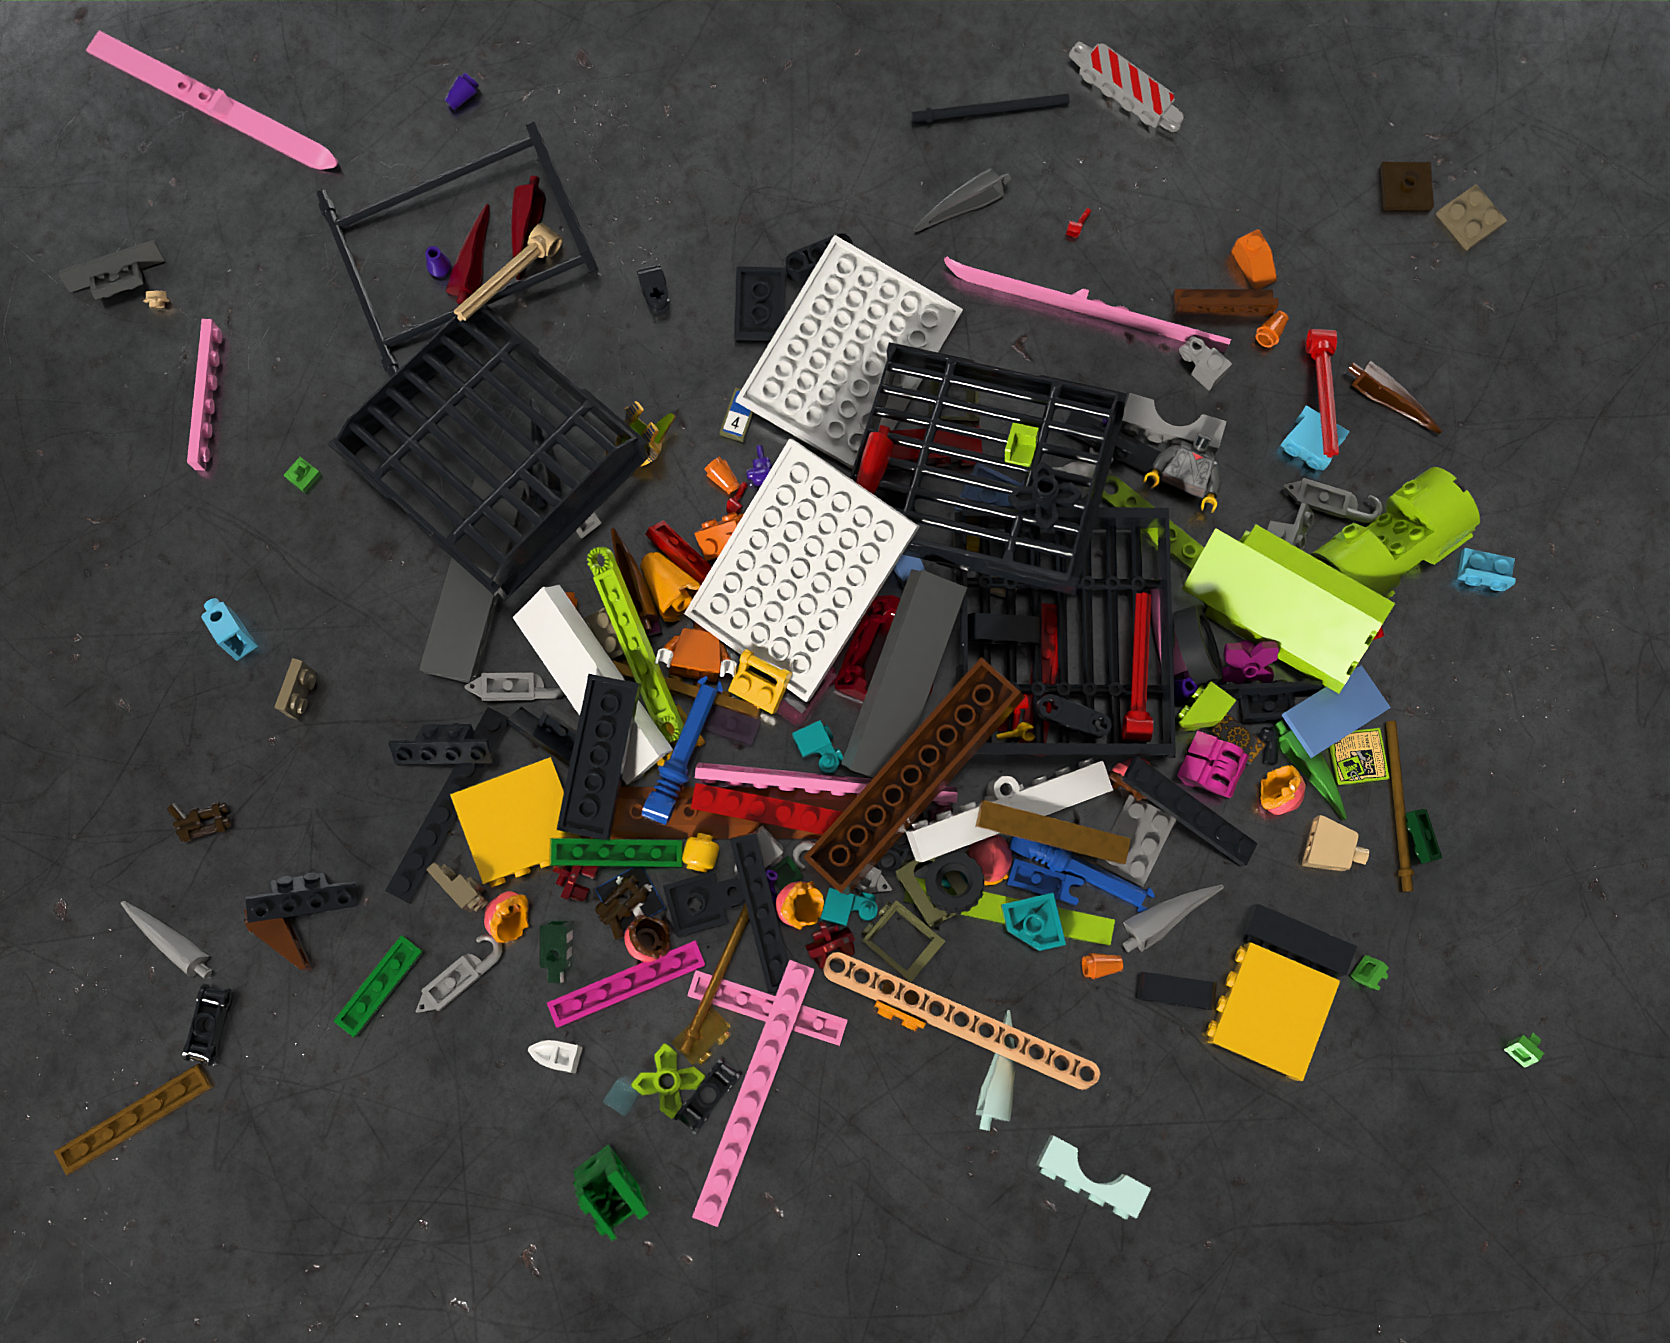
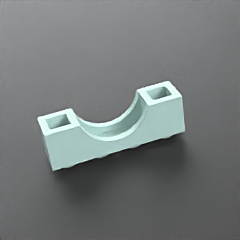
[1036,1135,1151,1220]

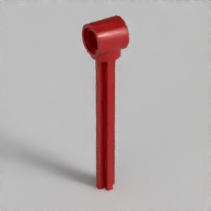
[1306,329,1339,458]
[1122,593,1153,742]

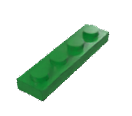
[333,935,424,1038]

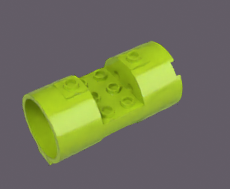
[1310,467,1480,599]

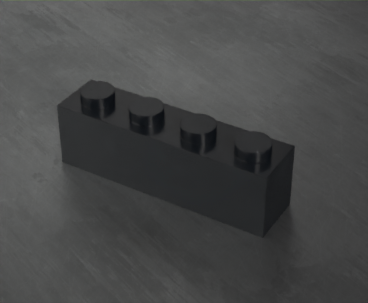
[1241,904,1357,979]

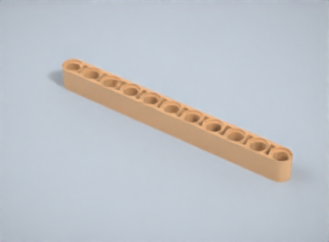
[824,952,1100,1090]

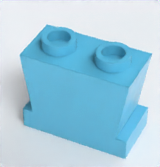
[1280,406,1350,471]

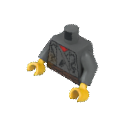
[1142,433,1222,513]

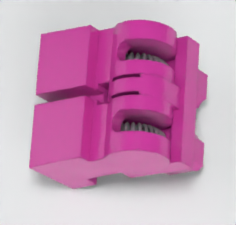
[1177,730,1249,798]

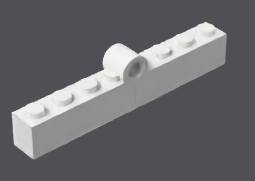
[906,758,1113,862]

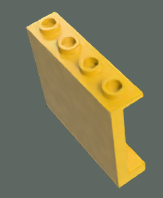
[450,757,581,888]
[1206,942,1340,1081]

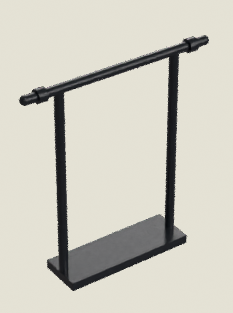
[317,122,598,377]

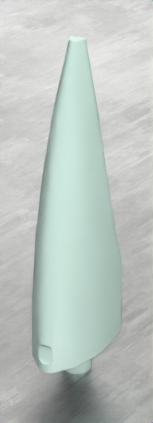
[976,1010,1015,1131]

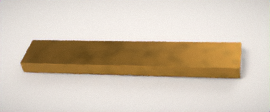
[975,800,1131,864]
[53,1064,213,1175]

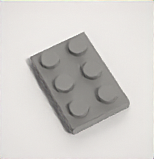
[1095,794,1176,888]

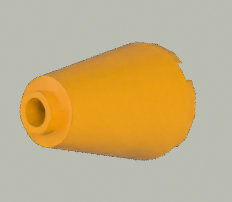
[640,552,701,622]

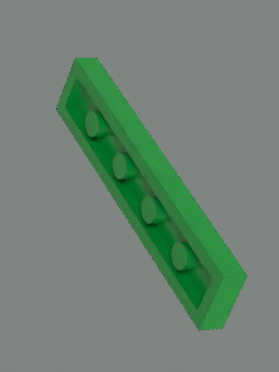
[549,838,682,867]

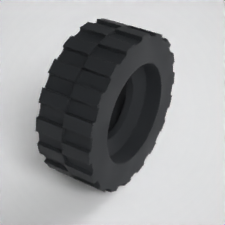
[925,852,984,914]

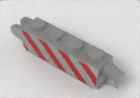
[1069,41,1184,133]

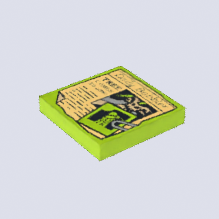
[1329,728,1389,786]

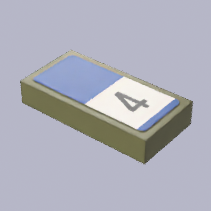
[719,387,754,443]

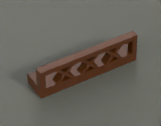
[1173,289,1279,316]

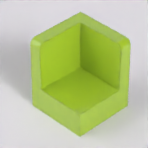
[1005,423,1039,467]

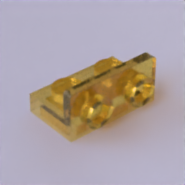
[671,1006,731,1066]

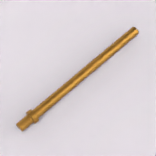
[1386,721,1415,892]
[679,902,750,1054]

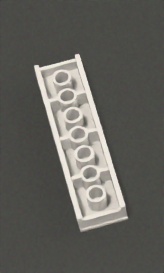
[513,585,673,785]

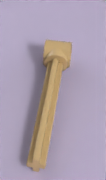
[454,223,563,321]

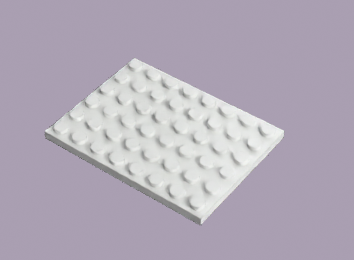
[736,235,963,469]
[684,439,920,702]

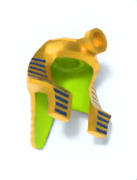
[605,401,676,466]

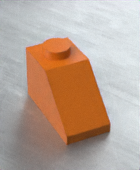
[1231,229,1277,289]

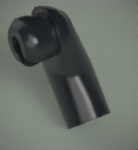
[1260,727,1279,765]

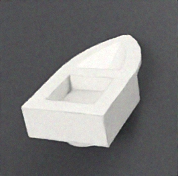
[528,1040,583,1074]

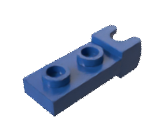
[1006,859,1084,906]

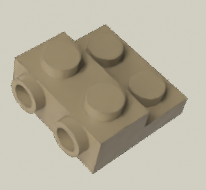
[426,862,488,913]

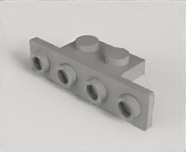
[1267,503,1314,550]

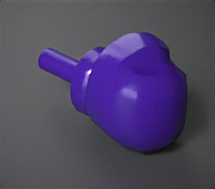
[746,445,773,487]

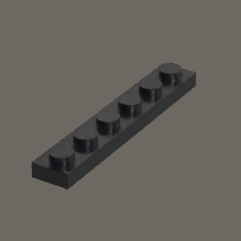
[1121,757,1258,866]
[730,832,789,994]

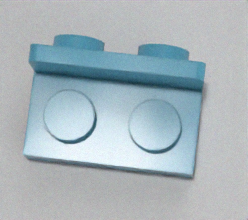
[1457,548,1516,591]

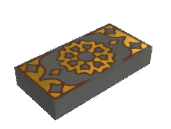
[1209,713,1267,765]

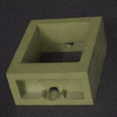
[861,900,945,983]

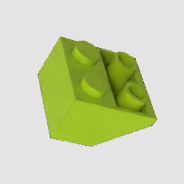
[1175,681,1236,734]

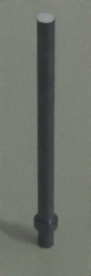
[911,94,1070,123]

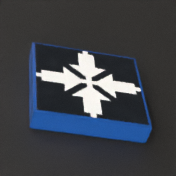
[595,866,666,933]

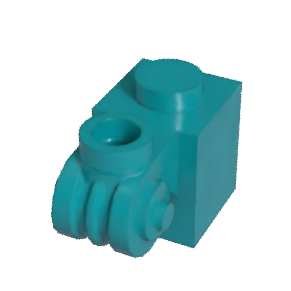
[792,720,843,775]
[821,888,878,927]

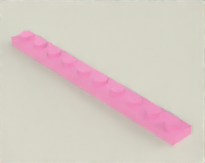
[695,762,958,806]
[692,960,815,1227]

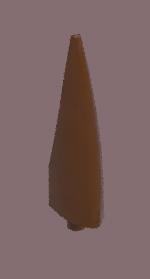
[1347,360,1442,435]
[611,528,660,633]

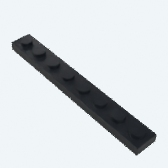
[385,707,510,904]

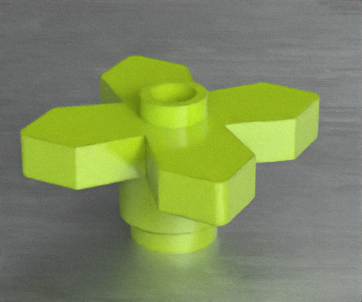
[631,1044,706,1119]

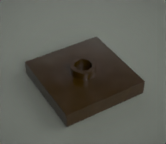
[1380,162,1434,210]

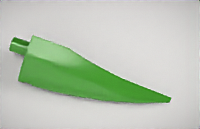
[1273,720,1347,821]

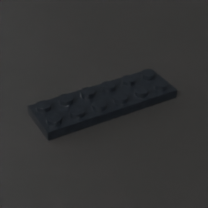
[556,673,641,840]

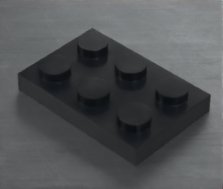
[734,266,786,341]

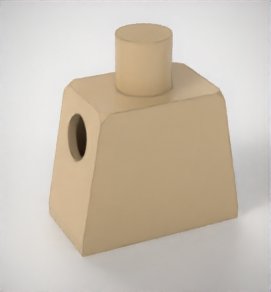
[1302,815,1369,871]

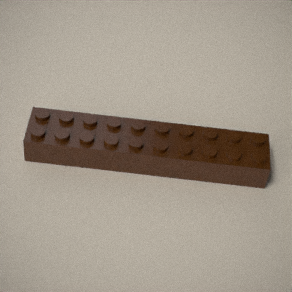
[803,657,1025,895]

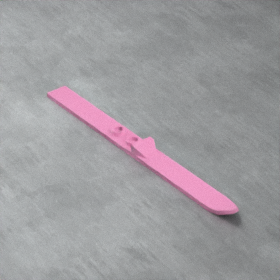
[86,31,338,170]
[944,257,1231,353]

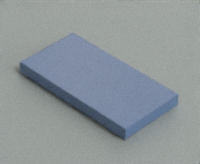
[1282,665,1391,758]

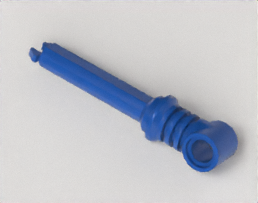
[642,676,723,825]
[1009,836,1155,912]

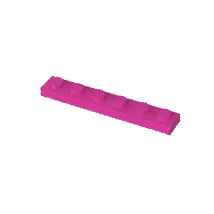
[547,940,706,1028]

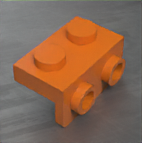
[694,512,744,561]

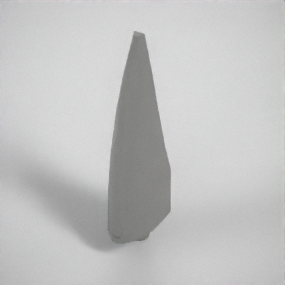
[1123,885,1224,952]
[121,901,212,979]

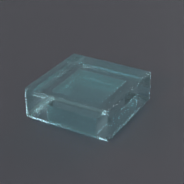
[603,1079,640,1117]

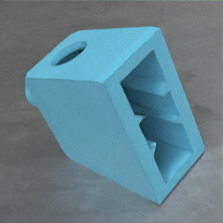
[201,598,258,661]

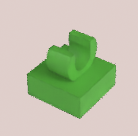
[283,457,321,493]
[1351,955,1389,990]
[1504,1033,1544,1068]

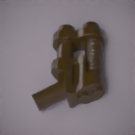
[167,801,232,843]
[594,874,650,940]

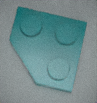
[1001,893,1066,951]

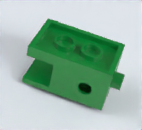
[573,1144,649,1241]

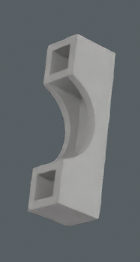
[1120,393,1227,454]

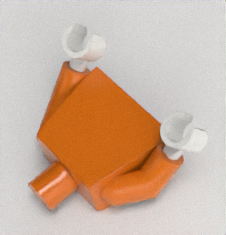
[655,621,737,682]

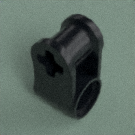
[637,264,670,315]

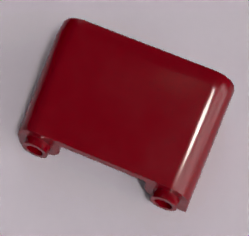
[835,594,900,701]

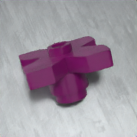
[1220,640,1279,684]

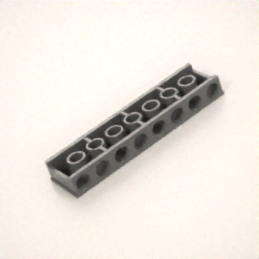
[419,476,528,683]
[841,569,967,778]

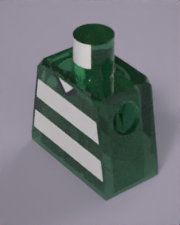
[540,921,574,983]

